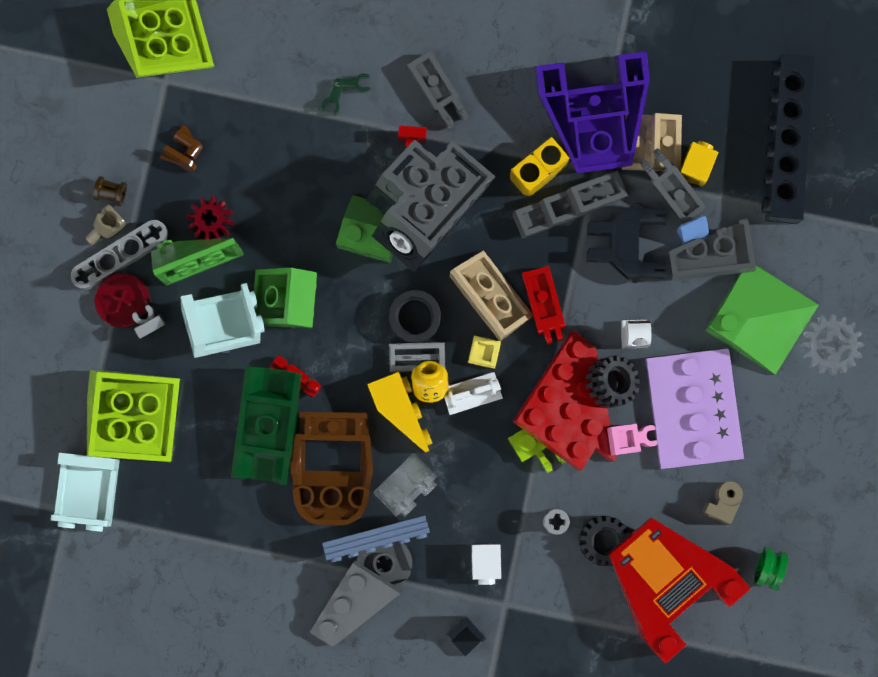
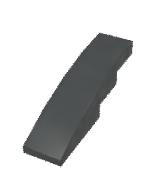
[512,171,628,239]

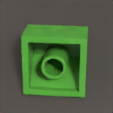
[336,195,393,263]
[254,268,317,328]

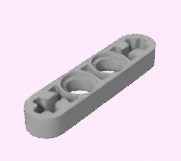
[71,220,168,290]

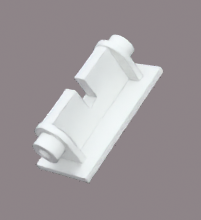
[444,372,503,415]

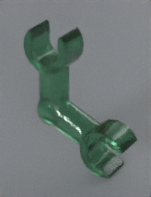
[322,73,370,116]

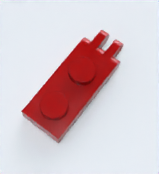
[522,266,565,344]

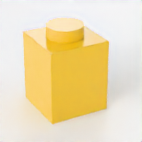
[679,141,719,187]

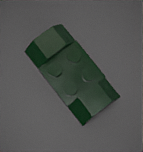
[231,366,302,486]

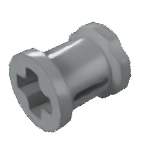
[543,509,570,535]

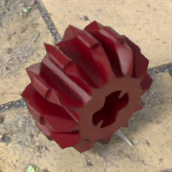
[186,196,234,240]

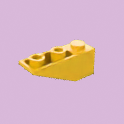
[367,372,433,453]

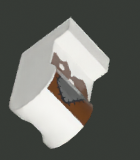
[621,320,651,349]

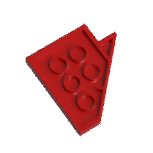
[513,331,617,471]

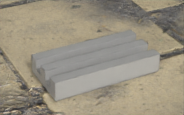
[389,343,445,372]

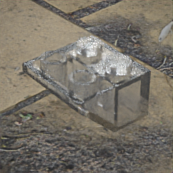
[373,453,437,517]

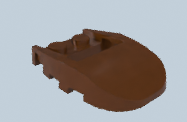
[290,412,373,525]

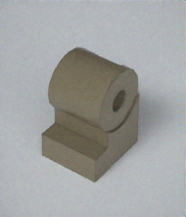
[701,481,743,525]

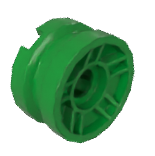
[754,547,789,591]

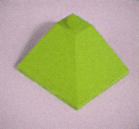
[107,0,214,78]
[87,369,180,462]

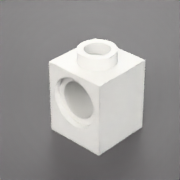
[471,544,501,585]

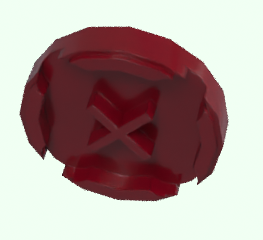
[94,273,151,329]

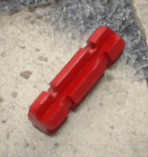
[270,356,321,398]

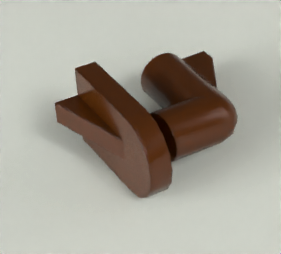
[160,124,203,172]

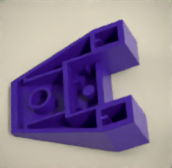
[534,51,650,173]

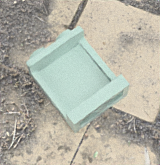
[181,283,264,358]
[51,453,120,532]

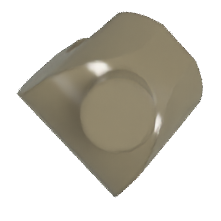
[85,204,125,245]

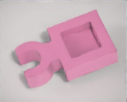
[607,424,658,456]

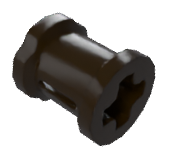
[93,176,127,207]

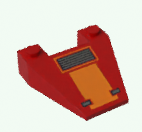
[609,517,751,664]

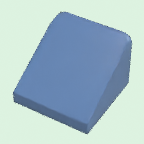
[676,215,709,245]

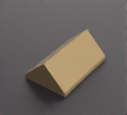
[449,250,533,341]

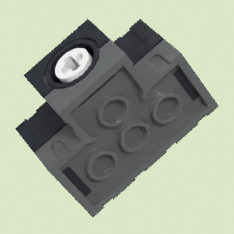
[366,140,495,272]

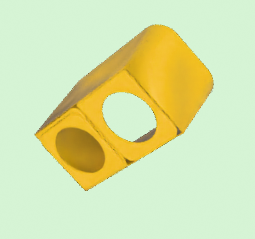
[510,137,570,196]

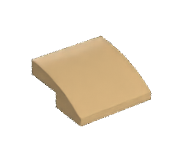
[622,113,682,171]

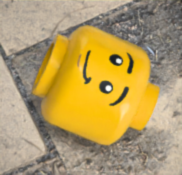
[411,361,449,403]

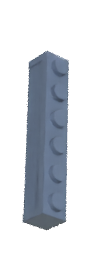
[322,515,430,563]

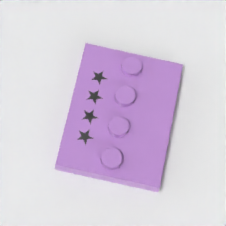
[645,349,744,469]

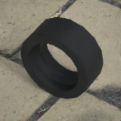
[388,290,441,343]

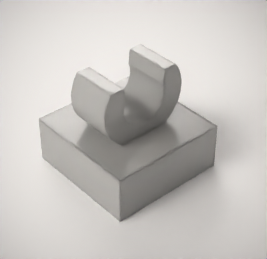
[132,304,166,338]

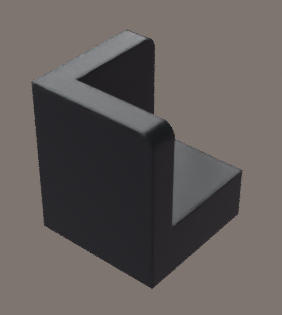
[446,616,486,656]

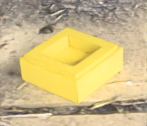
[468,336,501,369]

